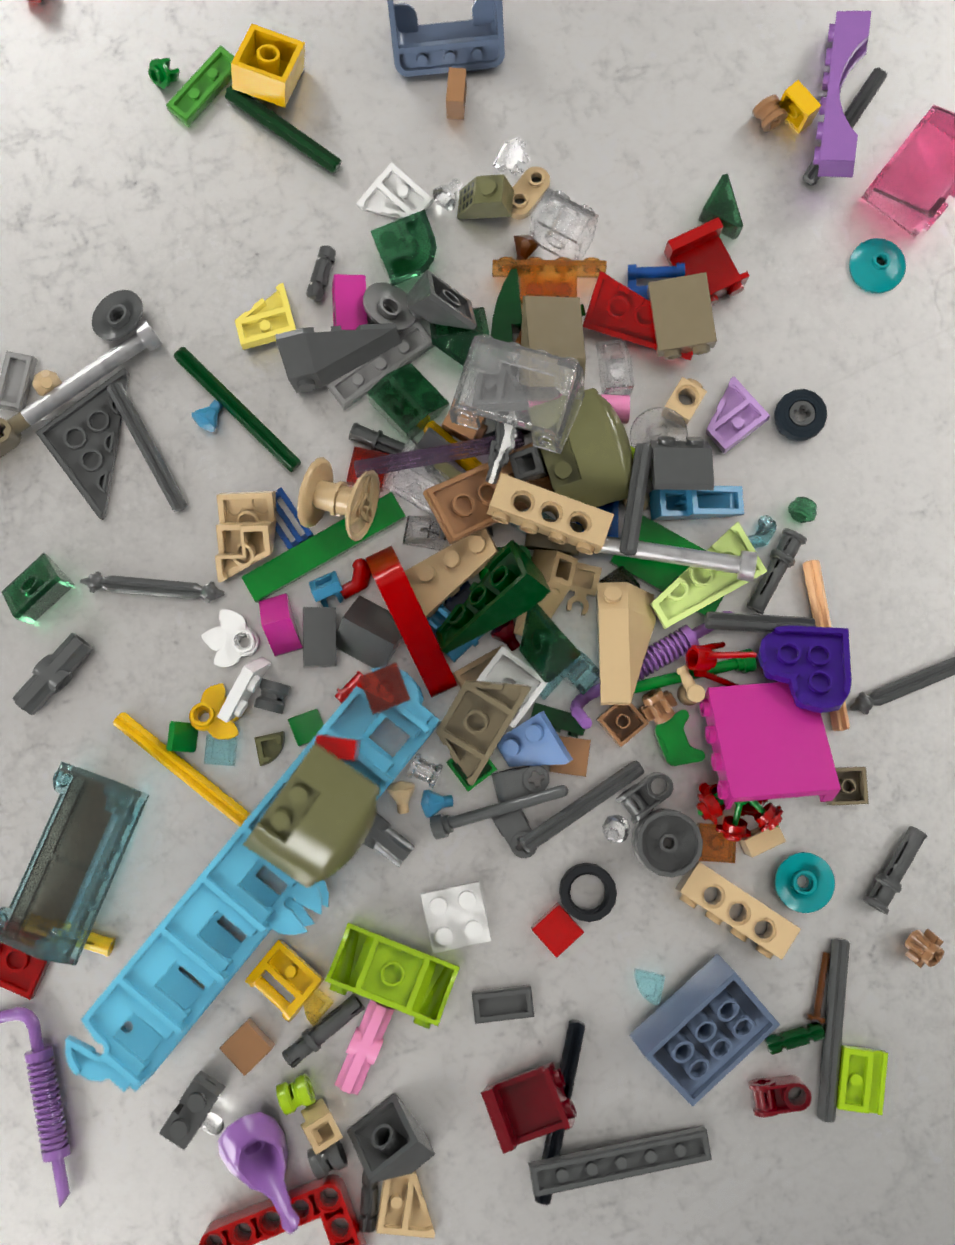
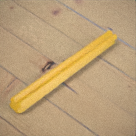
[113,712,250,827]

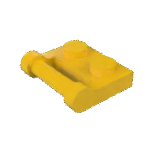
[245,940,325,1023]

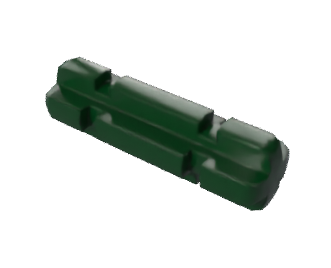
[765,1022,825,1055]

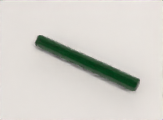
[225,85,342,174]

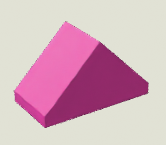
[259,593,303,657]

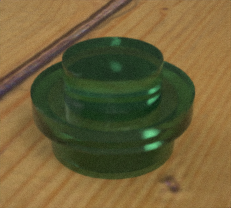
[788,497,817,523]

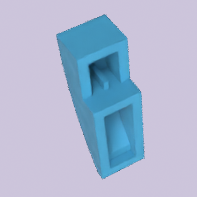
[649,486,744,520]

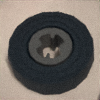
[774,389,827,441]

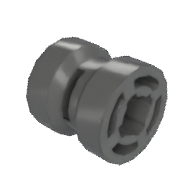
[254,678,290,714]
[307,1140,348,1180]

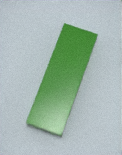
[166,45,235,127]

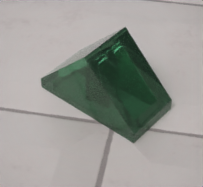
[698,174,743,239]

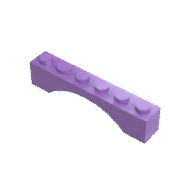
[813,11,871,177]

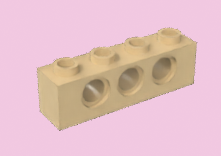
[487,473,614,555]
[675,861,801,960]

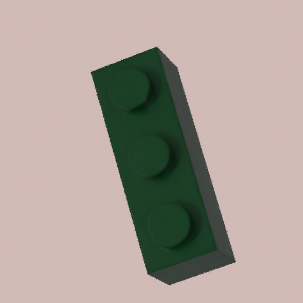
[530,702,585,738]

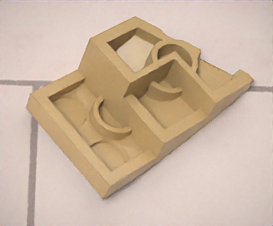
[215,491,276,582]

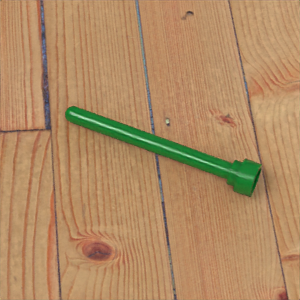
[634,648,757,694]

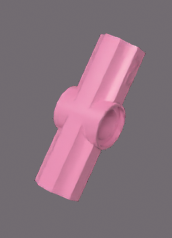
[334,1000,395,1095]

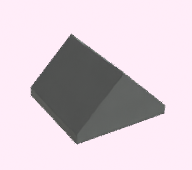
[336,595,402,668]

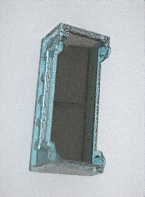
[0,761,149,966]

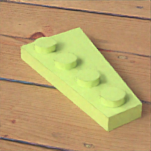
[650,522,767,629]

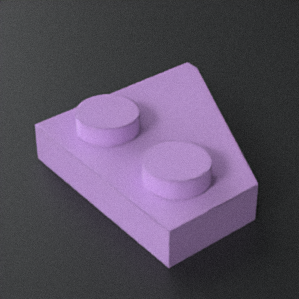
[706,377,770,454]

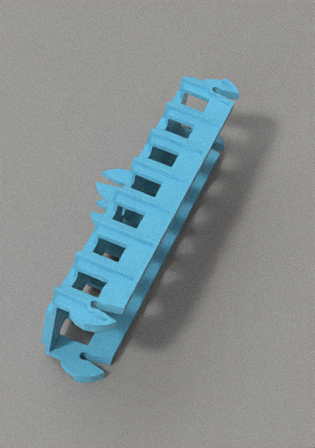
[65,666,442,1092]

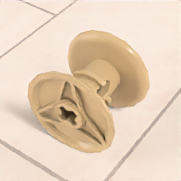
[297,457,380,542]

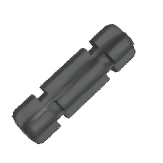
[306,245,336,301]
[359,1170,378,1233]

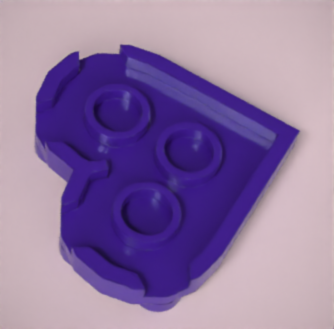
[758,625,852,713]

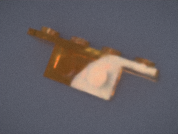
[492,257,607,304]

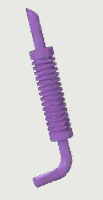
[570,611,733,729]
[0,1007,71,1208]

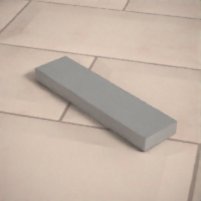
[327,320,435,410]

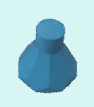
[192,400,223,432]
[421,790,453,818]

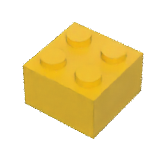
[231,24,305,108]

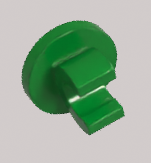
[148,58,180,89]

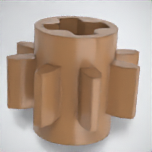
[639,688,678,724]
[905,929,944,968]

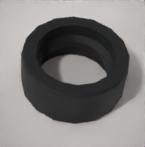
[559,863,617,922]

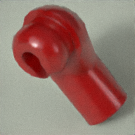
[340,558,371,600]

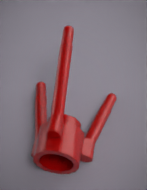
[685,642,757,686]

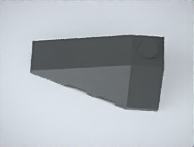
[275,323,402,393]

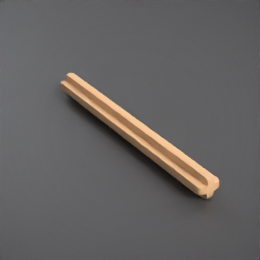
[803,560,850,731]

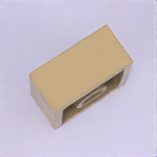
[738,826,786,857]

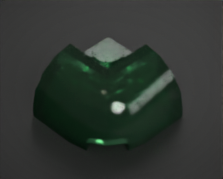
[370,209,437,286]

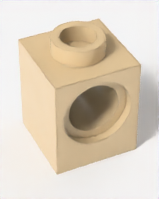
[661,377,707,427]

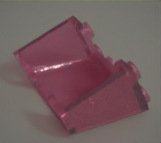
[861,105,955,237]

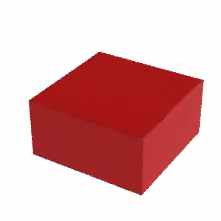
[315,735,361,761]
[531,902,584,958]

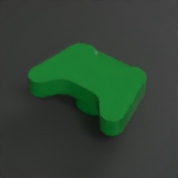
[654,710,705,766]

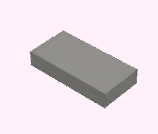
[0,351,37,412]

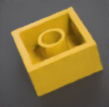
[779,80,822,133]

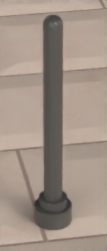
[430,785,568,840]

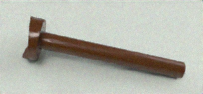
[807,952,830,1024]

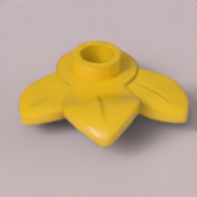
[189,683,246,740]

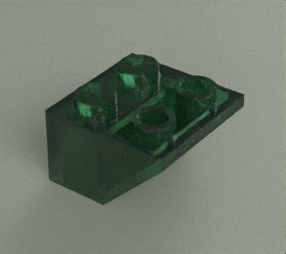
[367,363,450,443]

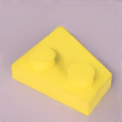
[235,283,296,350]

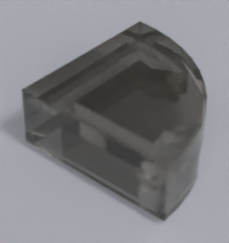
[599,565,640,588]

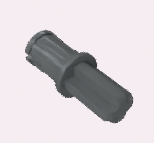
[349,422,406,459]

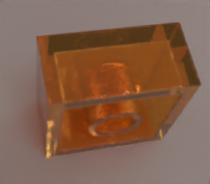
[696,822,736,863]

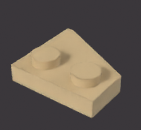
[376,1171,435,1238]

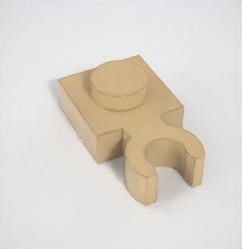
[566,562,602,616]

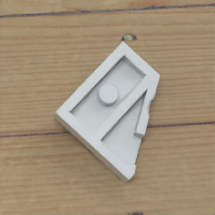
[356,162,434,223]
[217,657,272,723]

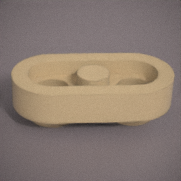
[512,167,550,220]

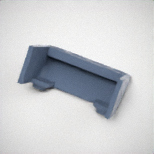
[387,0,505,77]

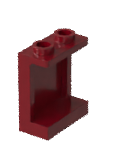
[481,1061,577,1154]

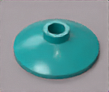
[849,238,906,293]
[775,852,835,913]

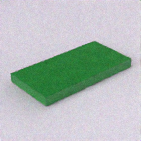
[609,515,724,617]

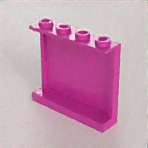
[700,682,841,810]

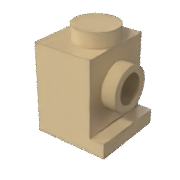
[300,1098,343,1155]

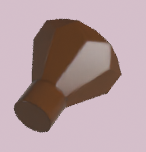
[514,235,540,267]

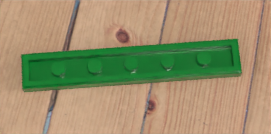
[241,491,406,603]

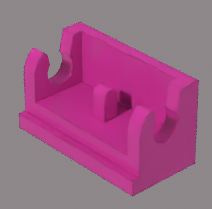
[332,274,367,330]

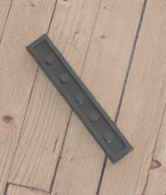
[528,1126,712,1197]

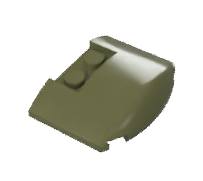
[527,388,633,508]
[243,743,380,888]

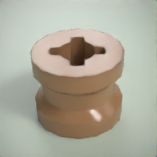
[752,94,788,132]

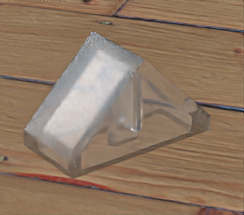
[402,515,448,551]

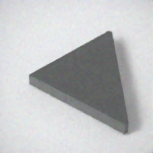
[35,368,129,520]

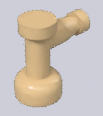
[676,665,705,706]

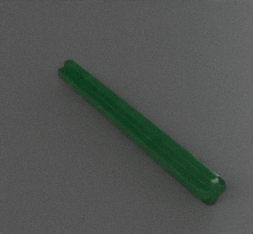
[174,347,301,472]

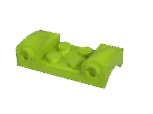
[325,923,460,1029]

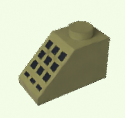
[457,174,514,220]

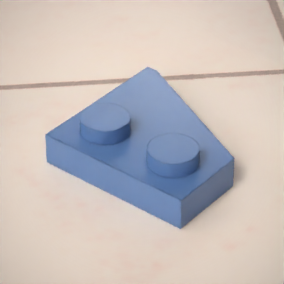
[497,711,573,767]

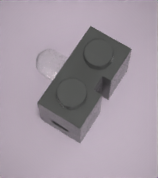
[159,1070,226,1150]

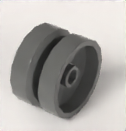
[631,808,703,877]

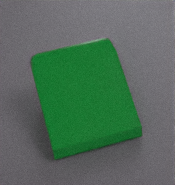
[288,709,324,747]
[167,721,198,752]

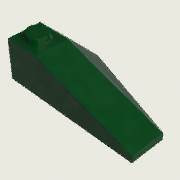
[436,539,551,654]

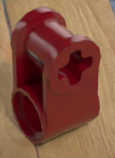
[749,1075,812,1117]

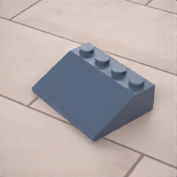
[629,954,780,1107]

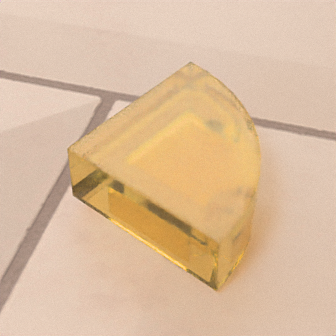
[303,988,334,1027]

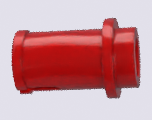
[335,671,372,704]

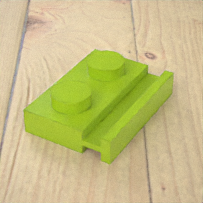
[836,1045,888,1115]

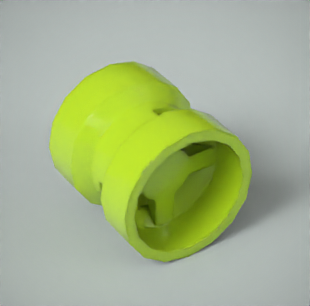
[276,1074,316,1115]

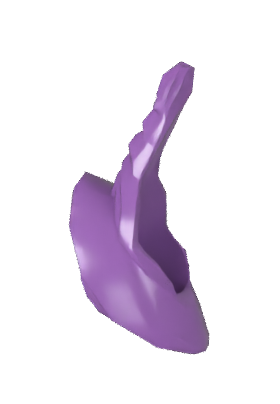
[218,1112,299,1234]

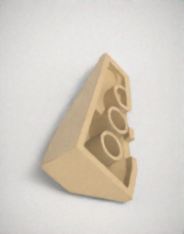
[596,582,656,705]

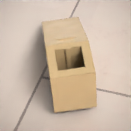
[513,549,578,641]

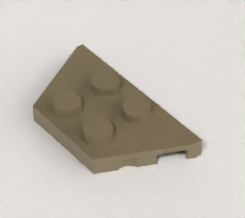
[436,680,532,786]

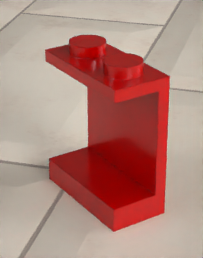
[664,217,750,306]

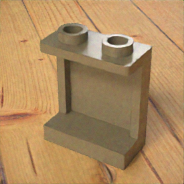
[647,272,717,360]

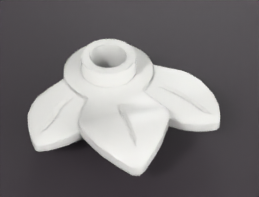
[201,609,259,667]

